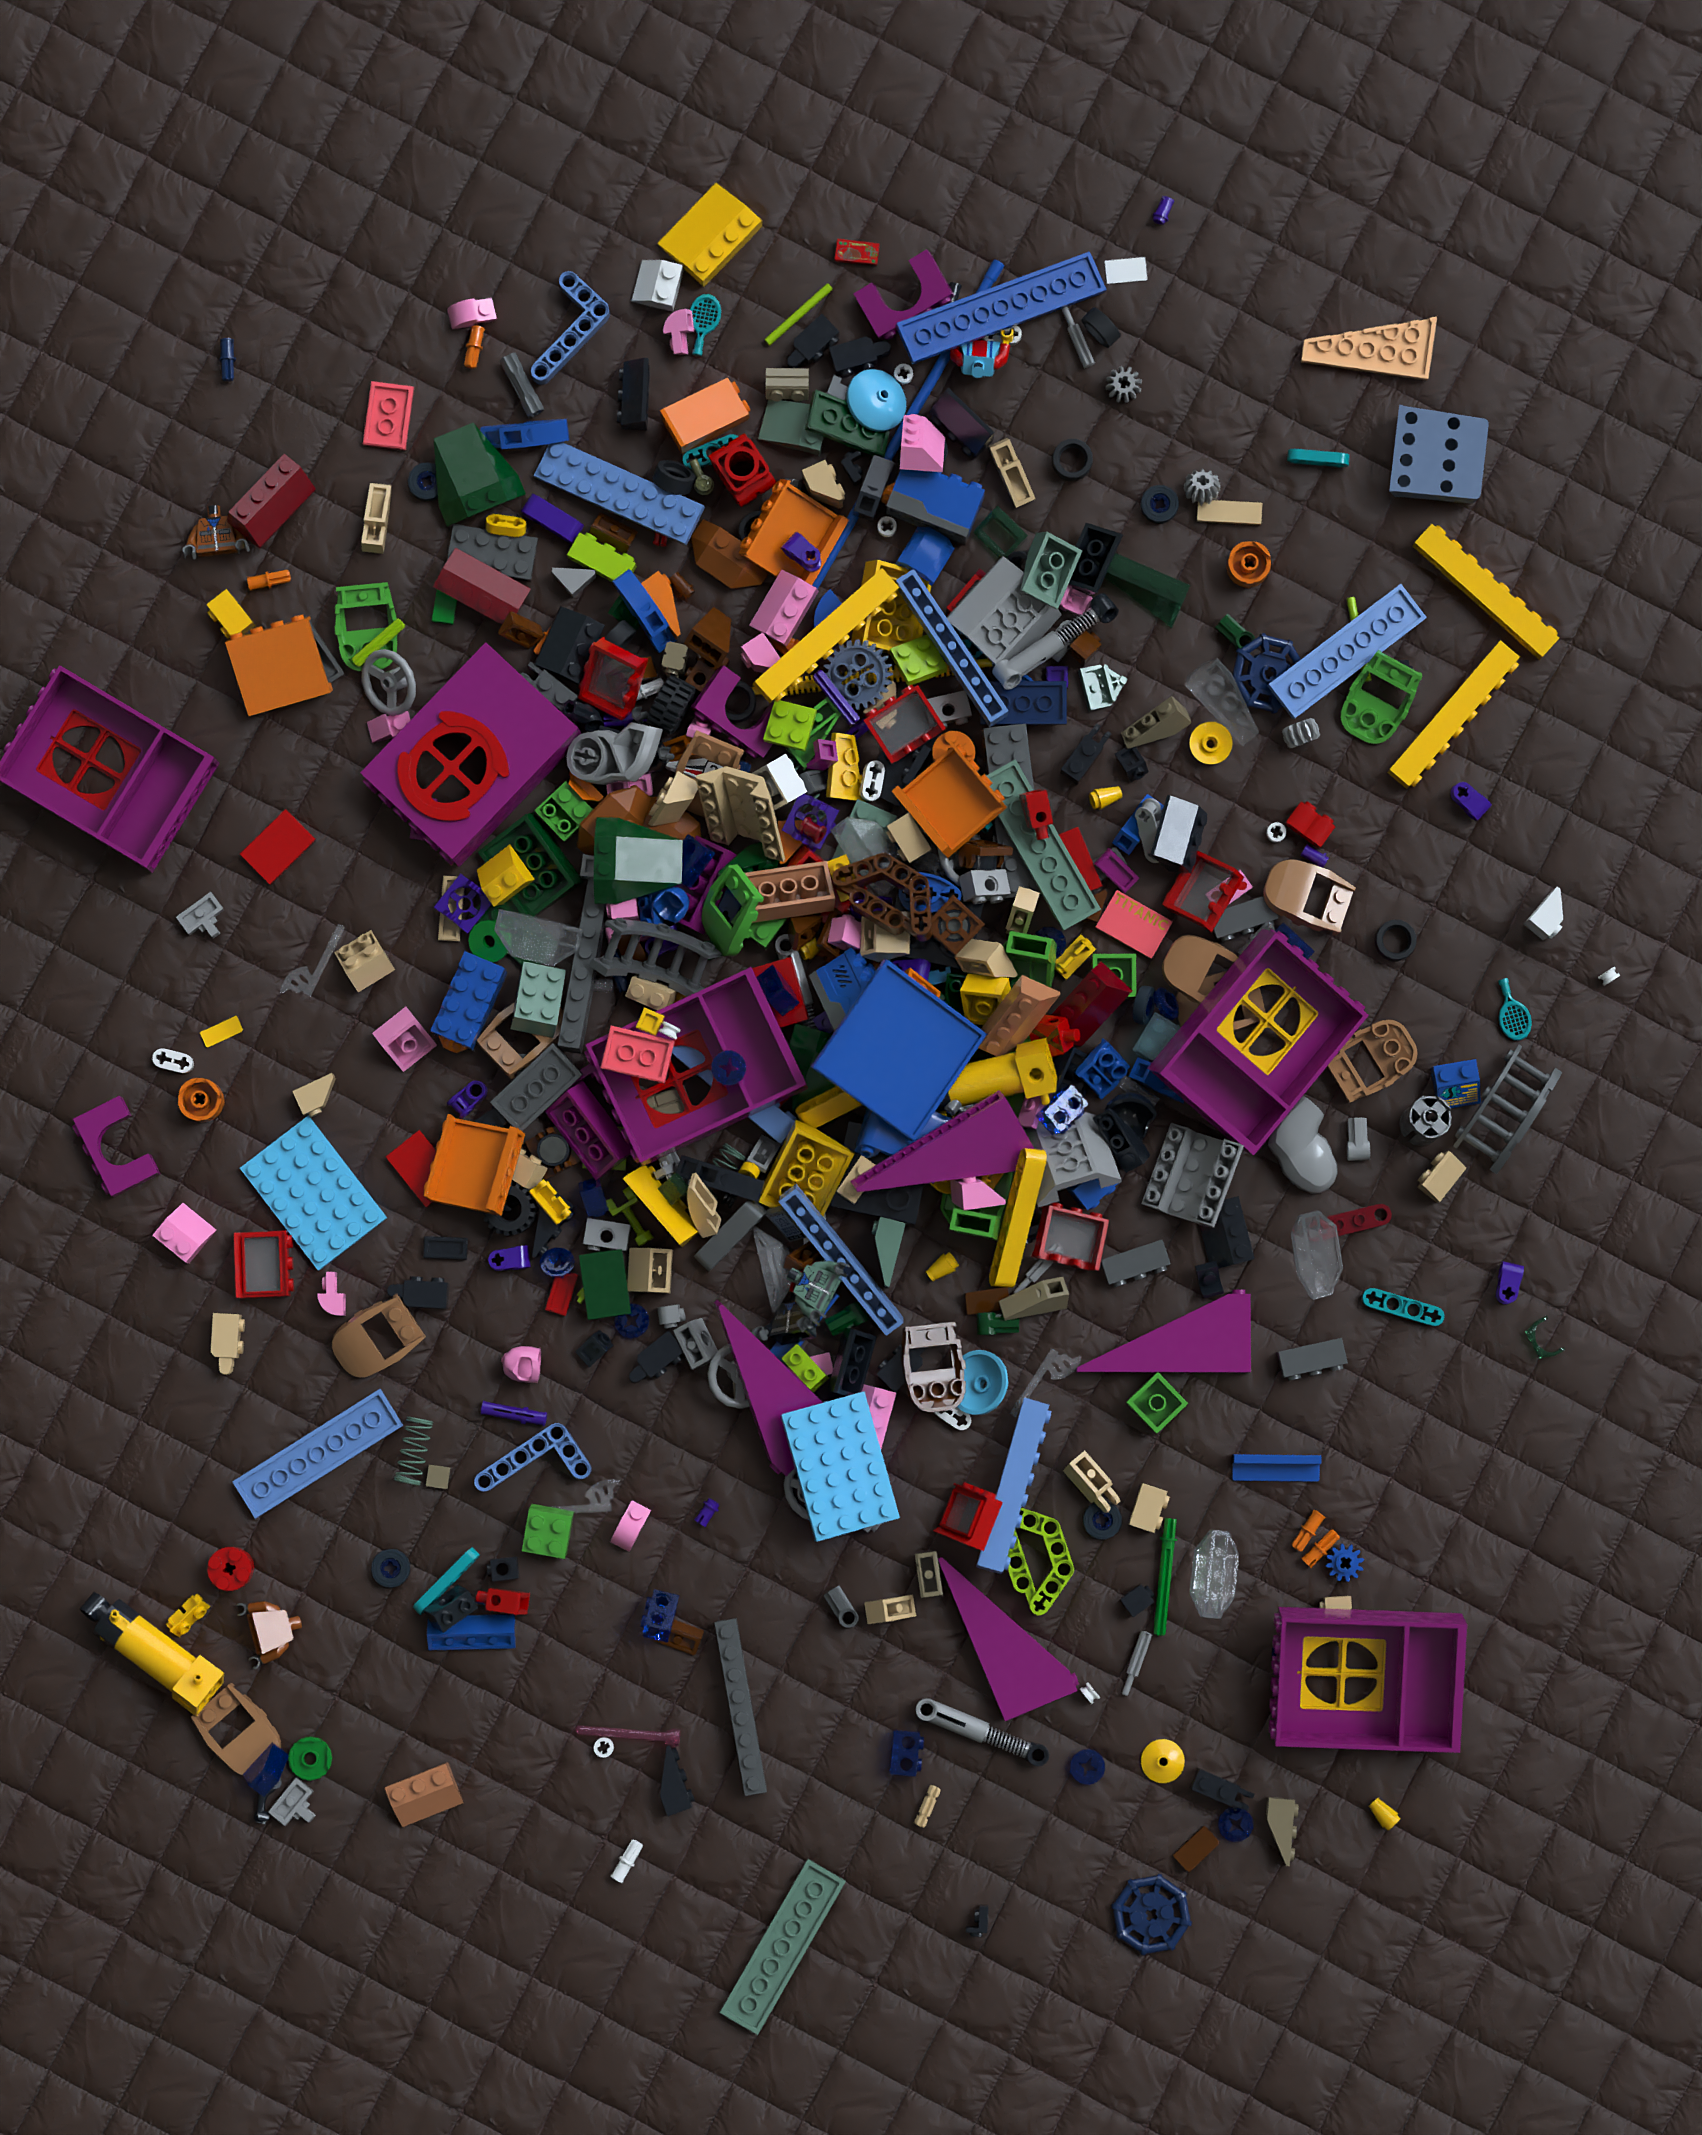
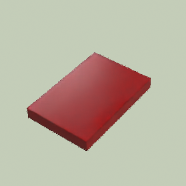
[240,809,316,885]
[1059,827,1103,891]
[752,957,809,1028]
[386,1130,436,1207]

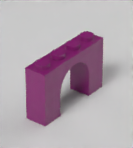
[853,249,955,340]
[690,665,774,759]
[72,1096,161,1197]

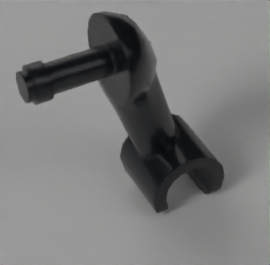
[254,1776,282,1824]

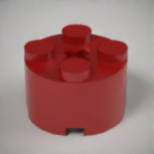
[207,1547,254,1591]

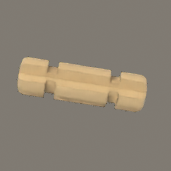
[914,1785,940,1827]

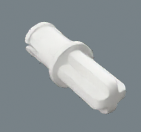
[622,678,664,701]
[611,1840,643,1883]

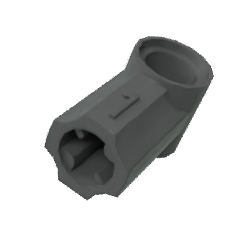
[823,1586,859,1628]

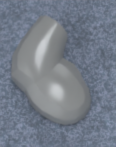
[567,722,663,785]
[1268,1096,1338,1194]

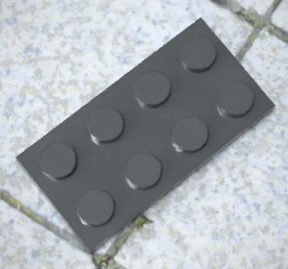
[447,524,538,581]
[490,1043,583,1131]

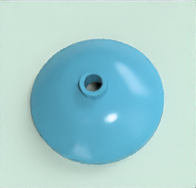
[847,369,906,432]
[957,1350,1008,1415]

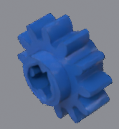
[1325,1543,1364,1582]

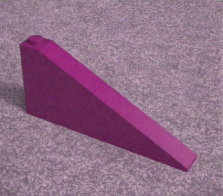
[850,1090,1034,1192]
[1076,1290,1251,1373]
[714,1300,823,1477]
[938,1557,1080,1721]

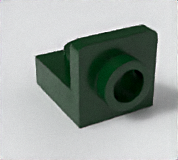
[608,595,640,630]

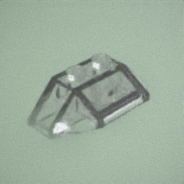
[830,817,903,896]
[494,909,583,966]
[1291,1210,1343,1300]
[752,1227,792,1313]
[1190,1530,1239,1619]

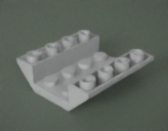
[947,556,1062,668]
[1025,1109,1122,1207]
[1141,1123,1244,1227]

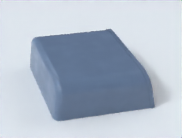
[1389,405,1489,504]

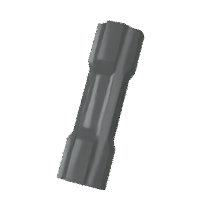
[499,352,544,418]

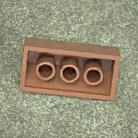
[745,861,835,923]
[978,975,1060,1056]

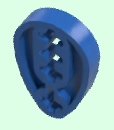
[899,872,961,914]

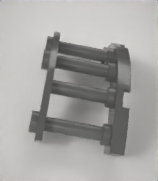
[590,918,722,997]
[1453,1044,1562,1174]

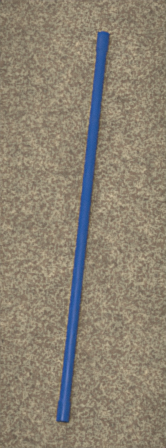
[812,259,1005,589]

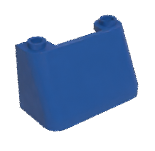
[854,1109,952,1183]

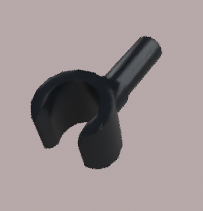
[503,1199,520,1213]

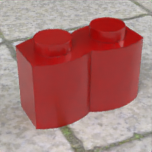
[1284,801,1335,849]

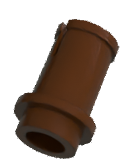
[669,572,695,599]

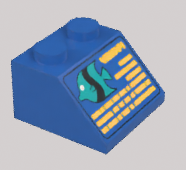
[1430,1059,1481,1108]

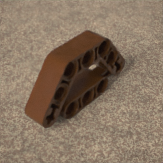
[832,853,933,942]

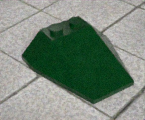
[434,423,526,526]
[593,817,683,904]
[789,1024,836,1123]

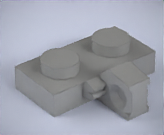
[176,892,224,939]
[653,1151,690,1191]
[269,1778,316,1826]

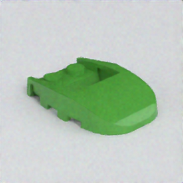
[335,582,397,671]
[1341,650,1422,744]
[702,864,764,957]

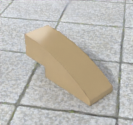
[987,438,1035,507]
[361,483,392,554]
[687,1173,721,1238]

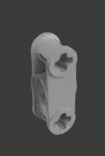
[1135,798,1162,863]

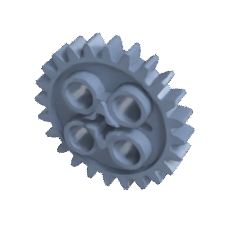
[824,639,893,710]

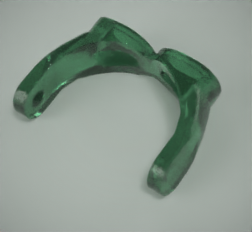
[1525,1315,1565,1359]

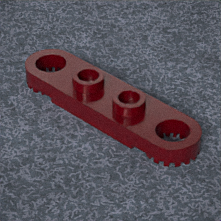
[1306,1204,1392,1241]

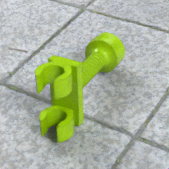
[604,1187,654,1247]

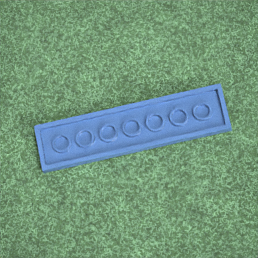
[534,442,705,545]
[1267,584,1427,719]
[233,1389,404,1519]

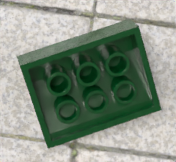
[478,812,583,921]

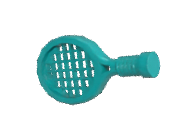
[690,294,721,357]
[1498,978,1532,1041]

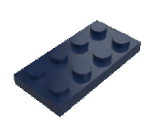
[980,681,1067,725]

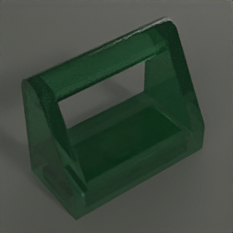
[973,506,1028,559]

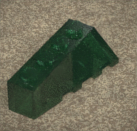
[1105,553,1190,628]

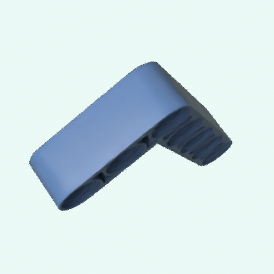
[531,271,610,385]
[474,1423,591,1491]

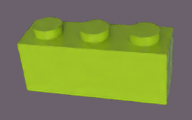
[567,532,637,582]

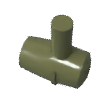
[689,459,714,496]

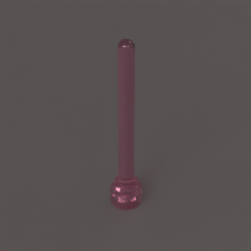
[575,1725,680,1747]

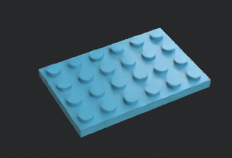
[240,1115,387,1271]
[780,1391,900,1542]

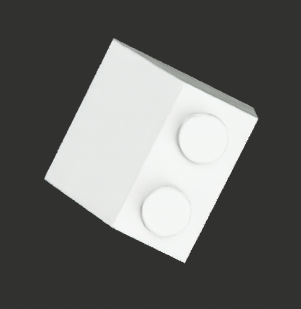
[632,260,683,312]
[1524,887,1563,941]

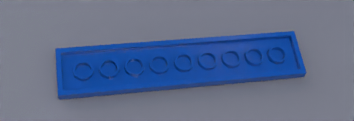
[895,251,1107,364]

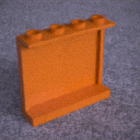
[739,479,849,585]
[225,614,333,716]
[892,740,1007,858]
[424,1114,525,1216]

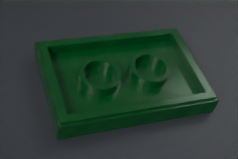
[579,1249,631,1320]

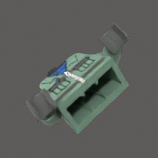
[787,1261,850,1326]

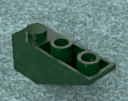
[718,842,778,888]

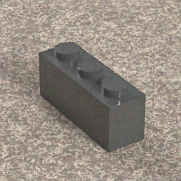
[1212,896,1278,942]
[1100,1239,1171,1288]
[1277,1338,1348,1381]

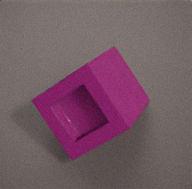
[806,739,838,771]

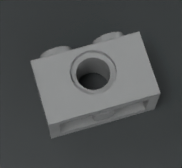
[925,690,972,728]
[959,869,1011,904]
[583,1218,631,1251]
[673,1318,718,1369]

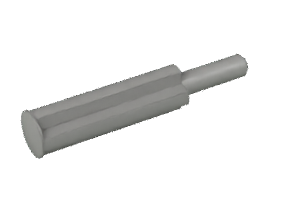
[1062,307,1095,368]
[1014,1242,1064,1294]
[1122,1631,1153,1696]

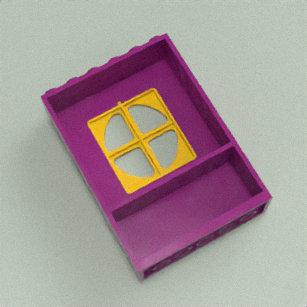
[1147,929,1369,1155]
[1268,1607,1467,1753]

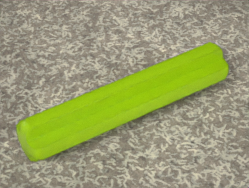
[352,618,405,667]

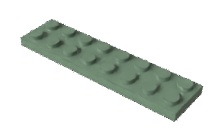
[986,759,1101,931]
[720,1859,846,2035]

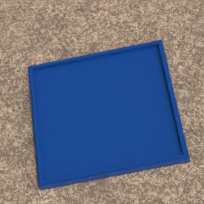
[811,959,987,1142]

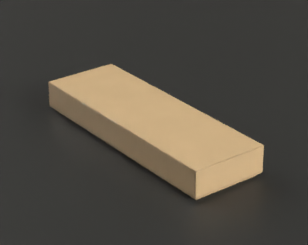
[1197,500,1262,525]
[438,876,464,942]

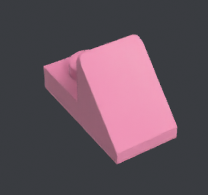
[367,711,411,743]

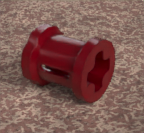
[798,817,827,844]

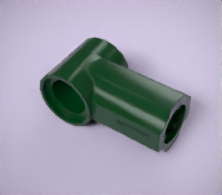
[1215,614,1255,650]
[825,1301,871,1336]
[977,1313,1019,1335]

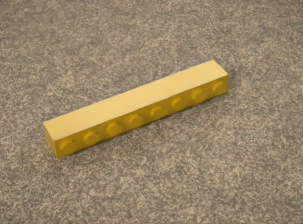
[1412,524,1559,660]
[753,568,899,703]
[1387,640,1520,789]

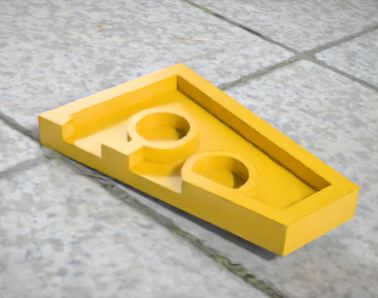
[826,733,867,802]

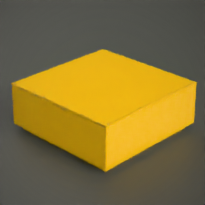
[636,1008,665,1036]

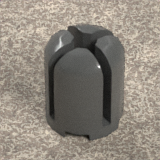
[1399,1096,1452,1146]

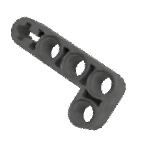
[694,1199,770,1272]

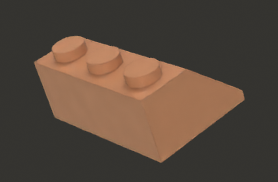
[385,1762,464,1827]

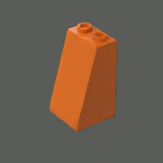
[660,378,751,456]

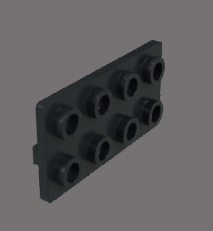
[867,713,941,807]

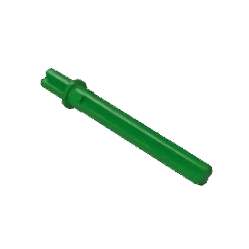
[1154,1518,1177,1636]

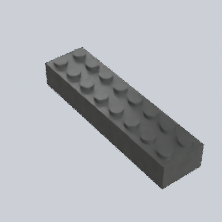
[980,724,1043,901]

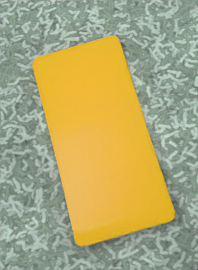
[200,1016,243,1047]

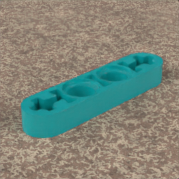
[1362,1288,1445,1326]
[413,1547,480,1615]

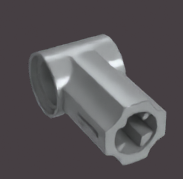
[1347,1118,1370,1161]

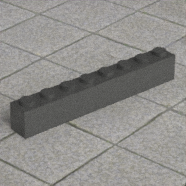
[558,879,607,1054]
[715,1618,767,1796]

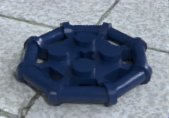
[1230,633,1301,714]
[1111,1874,1192,1956]

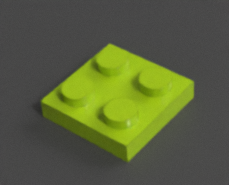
[890,635,947,686]
[763,700,817,752]

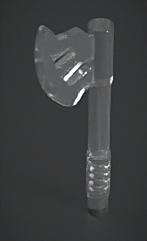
[280,924,345,997]
[1010,1348,1082,1418]
[548,1479,620,1513]

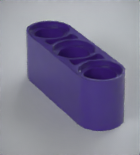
[521,493,584,544]

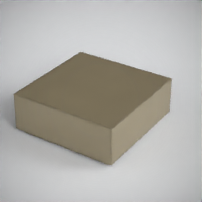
[426,1465,451,1489]

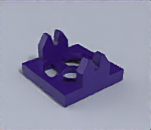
[782,793,840,849]
[434,873,492,934]

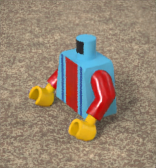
[950,329,1014,378]

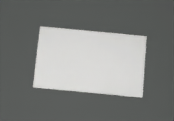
[1105,257,1147,284]

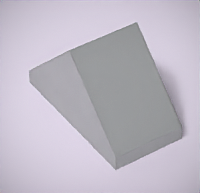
[552,568,596,598]
[746,1135,781,1174]

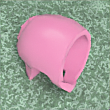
[501,1346,541,1383]

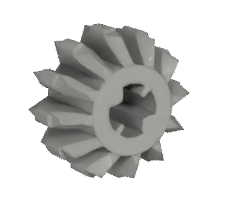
[1106,366,1142,403]
[1184,468,1220,505]
[1282,718,1320,748]

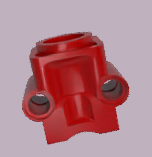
[708,433,776,507]

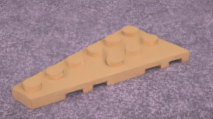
[1301,317,1437,381]

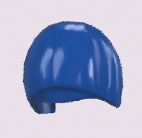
[652,887,689,923]

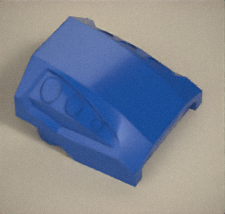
[896,527,954,586]
[1075,1038,1130,1100]

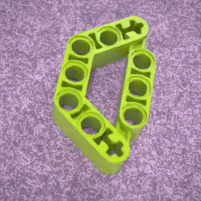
[1007,1508,1074,1615]

